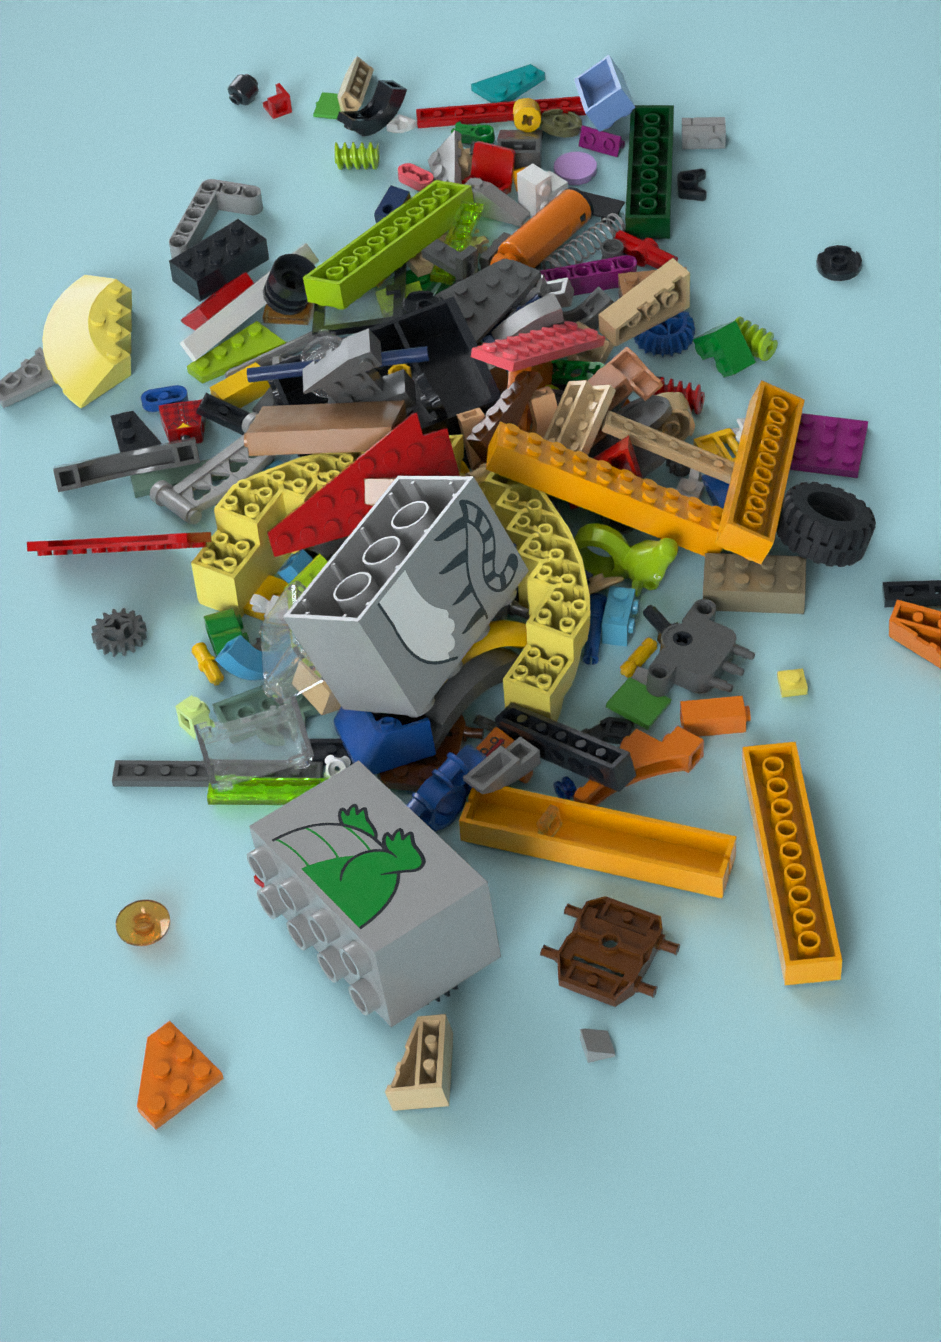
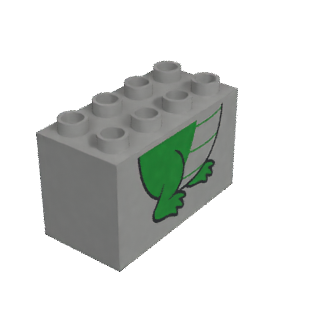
[247,761,501,1027]

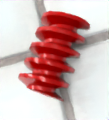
[653,377,705,415]

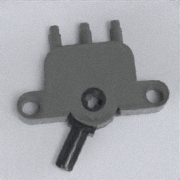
[643,599,755,697]

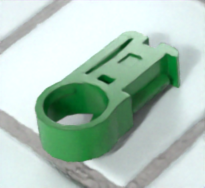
[451,122,495,144]

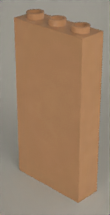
[244,400,407,456]

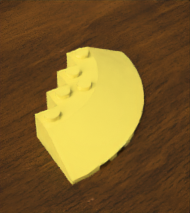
[42,275,132,408]

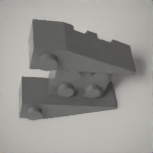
[303,329,417,409]

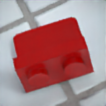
[462,141,516,195]

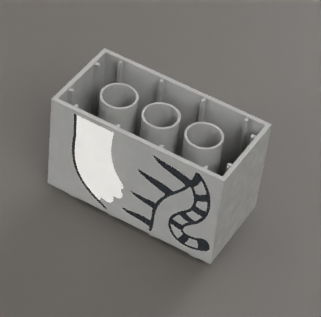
[283,476,529,717]

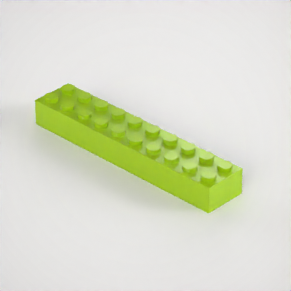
[303,180,475,310]

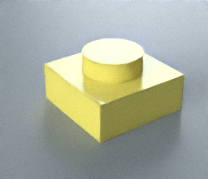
[777,668,808,697]

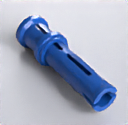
[582,593,607,665]

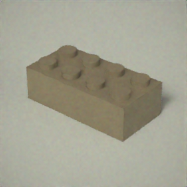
[703,553,806,614]

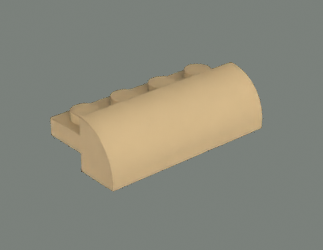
[544,380,616,455]

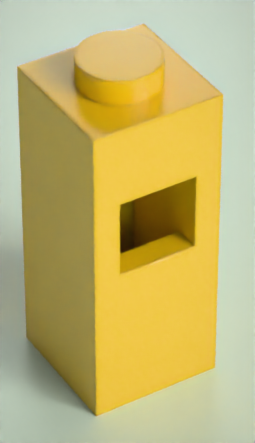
[210,362,270,408]

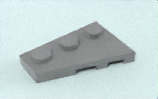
[428,130,461,184]
[0,347,56,408]

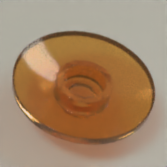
[115,900,171,946]

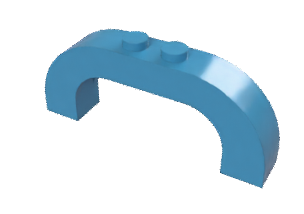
[215,549,313,681]

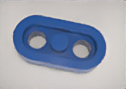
[141,385,188,412]

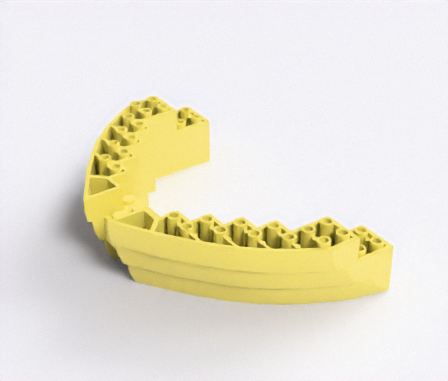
[191,435,590,721]

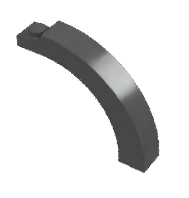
[424,648,519,751]

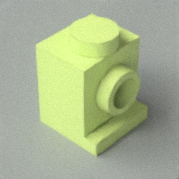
[175,695,215,740]

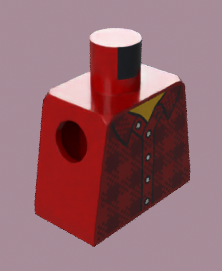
[159,399,206,444]

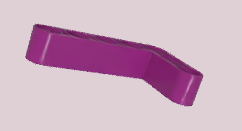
[540,255,637,296]

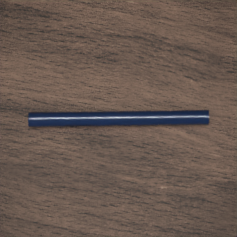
[247,346,429,383]

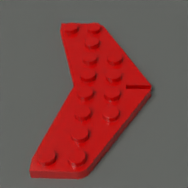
[27,532,212,556]

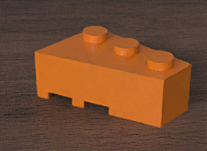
[889,600,941,669]

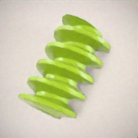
[334,142,380,170]
[734,316,778,361]

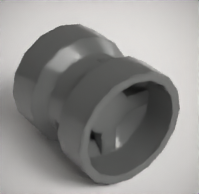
[601,239,624,260]

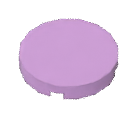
[554,152,597,185]

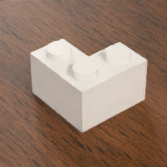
[517,163,568,217]

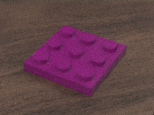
[790,413,868,478]

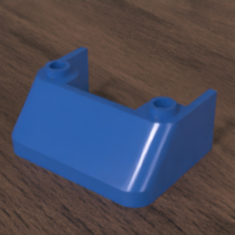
[333,706,436,775]

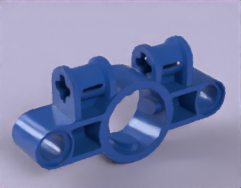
[406,745,487,833]

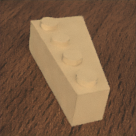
[599,258,690,346]

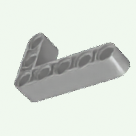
[169,179,263,259]

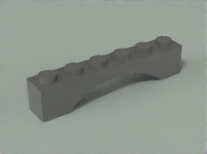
[53,437,200,492]

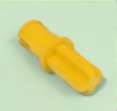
[191,642,224,686]

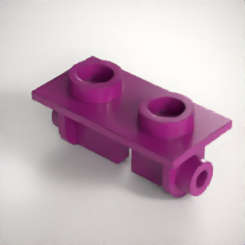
[579,125,625,157]

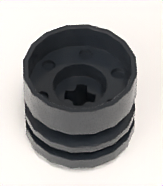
[263,254,316,315]

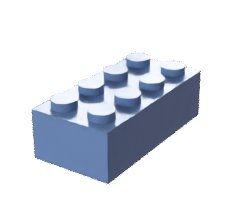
[574,55,635,132]

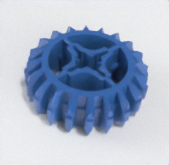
[634,311,695,358]

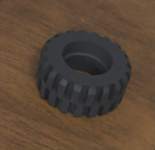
[776,482,876,567]

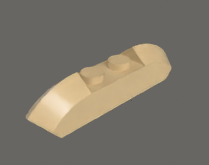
[337,56,374,112]

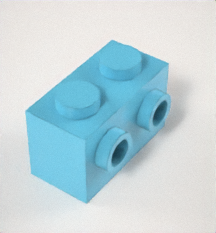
[602,586,640,646]

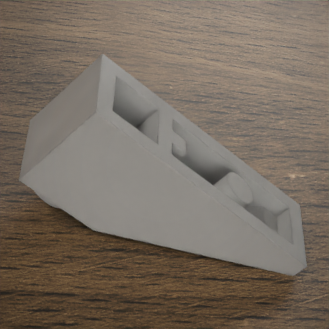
[464,178,530,227]

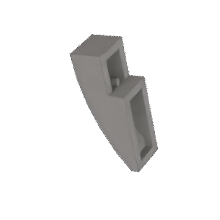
[517,275,574,308]
[491,293,564,341]
[463,737,541,795]

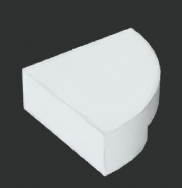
[387,114,417,133]

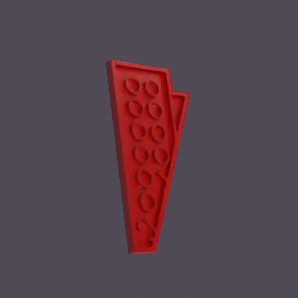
[267,413,460,557]

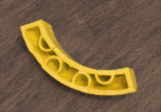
[441,620,527,687]

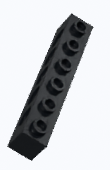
[494,702,636,792]

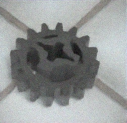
[91,608,147,657]

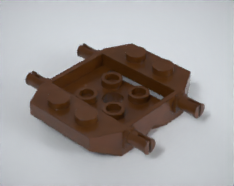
[374,714,484,792]
[540,896,680,1007]

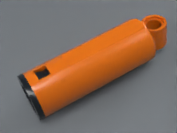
[490,187,594,269]

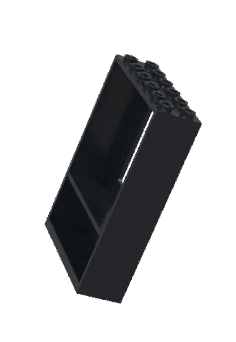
[268,296,501,457]

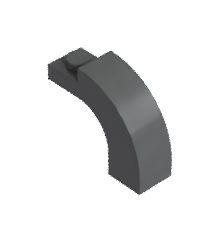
[548,286,614,330]

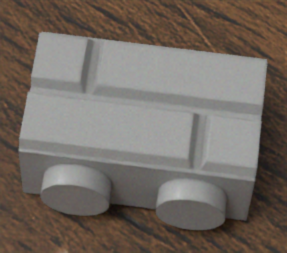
[682,117,726,149]

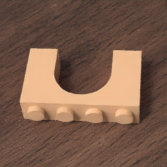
[457,386,558,471]

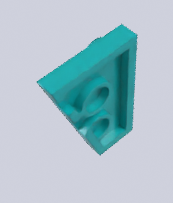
[471,64,546,103]

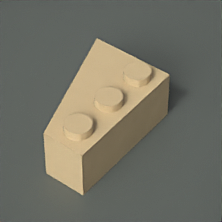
[385,1014,453,1111]

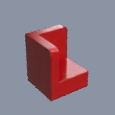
[263,83,292,119]

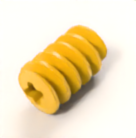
[513,98,541,132]

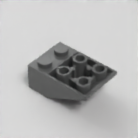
[497,129,543,169]

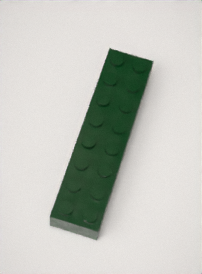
[625,105,674,239]

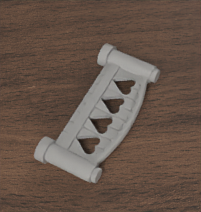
[150,412,276,524]

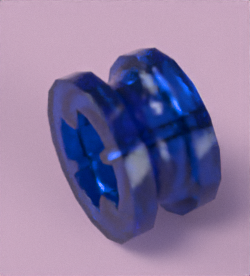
[553,776,577,800]

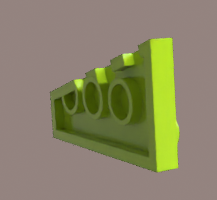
[187,321,286,384]

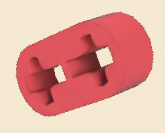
[398,163,434,191]

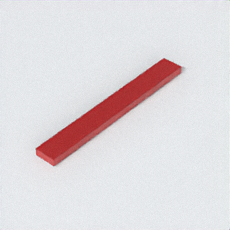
[416,96,586,128]

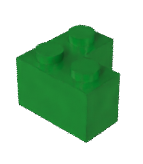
[692,320,756,378]

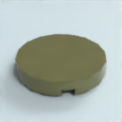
[540,109,582,138]

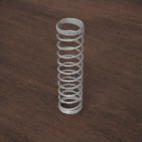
[542,213,625,270]

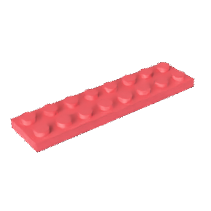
[471,321,606,372]

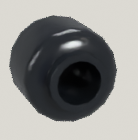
[227,74,259,105]

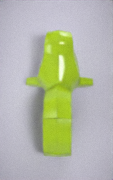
[574,523,678,597]

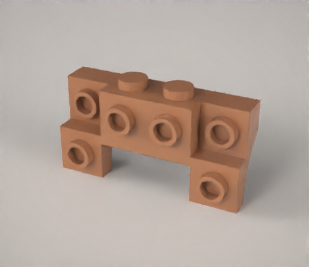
[588,347,663,448]

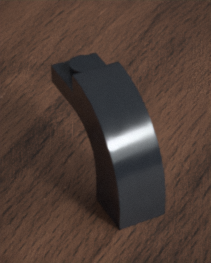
[337,80,407,136]

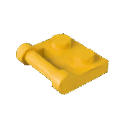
[693,428,739,462]

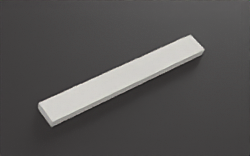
[179,243,319,362]

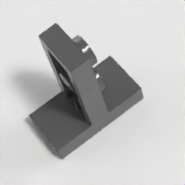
[422,239,478,282]

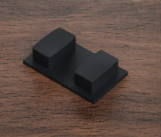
[583,191,625,224]

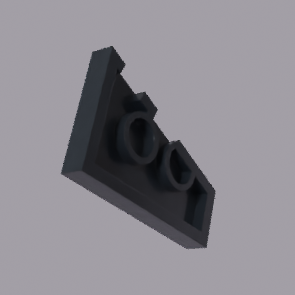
[110,411,162,452]

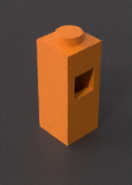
[680,696,751,737]

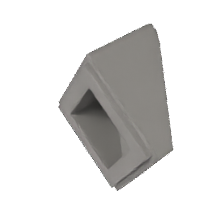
[580,1028,615,1063]

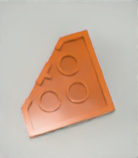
[137,1021,224,1130]

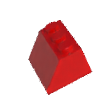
[181,272,254,330]

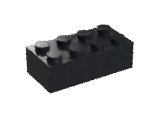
[169,219,269,302]

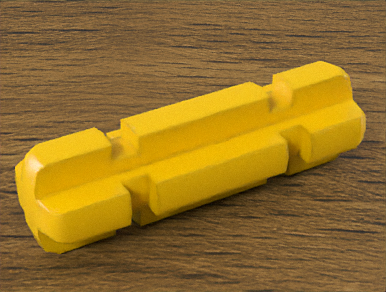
[620,637,657,678]

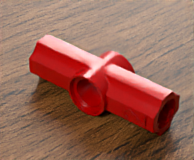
[614,230,678,269]

